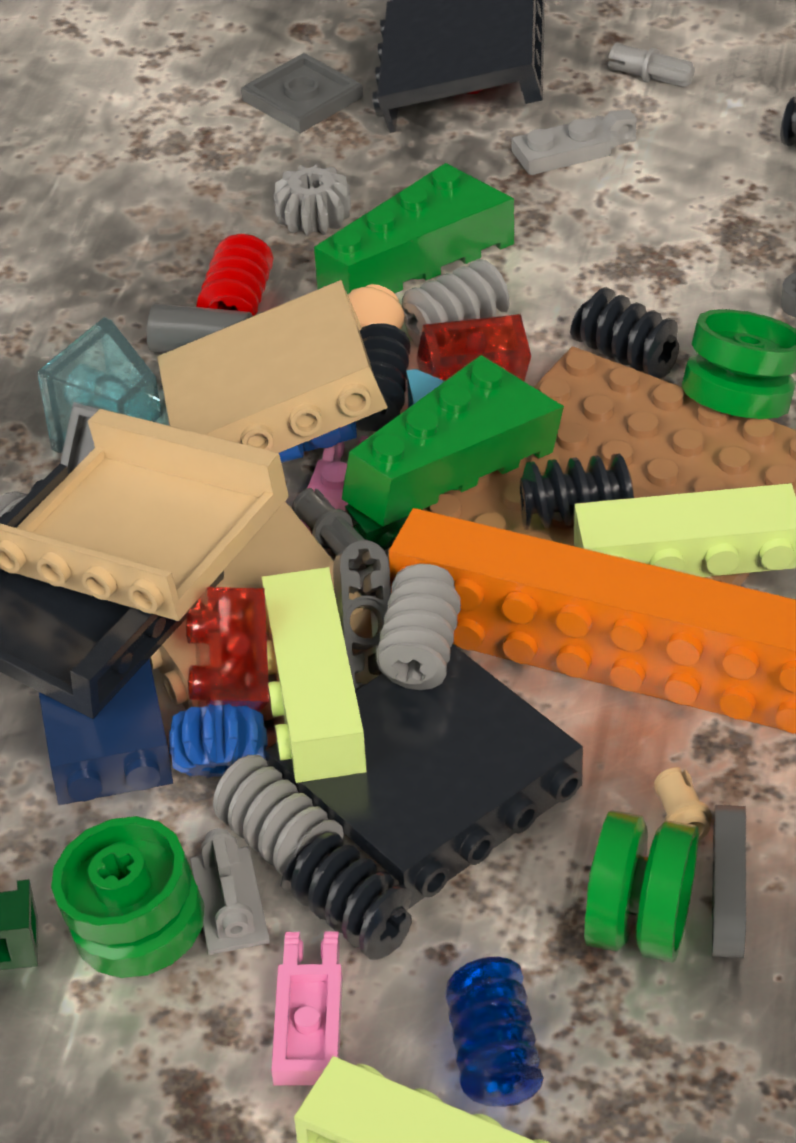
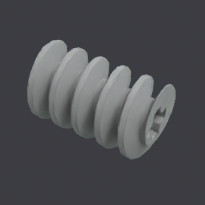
[402,259,510,351]
[376,563,461,690]
[213,755,344,875]

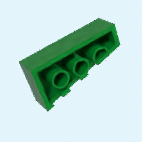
[314,163,515,294]
[341,355,564,526]

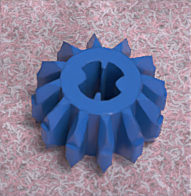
[169,703,268,778]

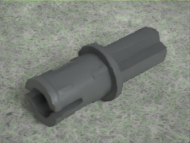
[292,488,365,569]

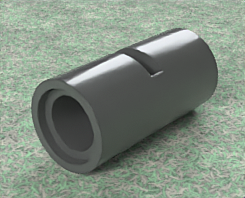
[147,303,253,353]

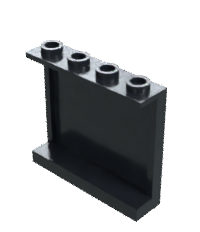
[372,0,545,133]
[0,463,224,719]
[265,644,583,909]

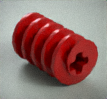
[196,234,274,316]

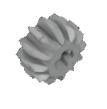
[273,164,351,236]

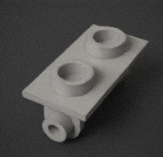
[190,828,270,955]

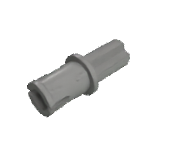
[608,42,695,87]

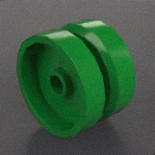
[681,309,796,419]
[584,810,699,963]
[51,816,205,978]

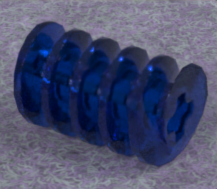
[445,956,544,1107]

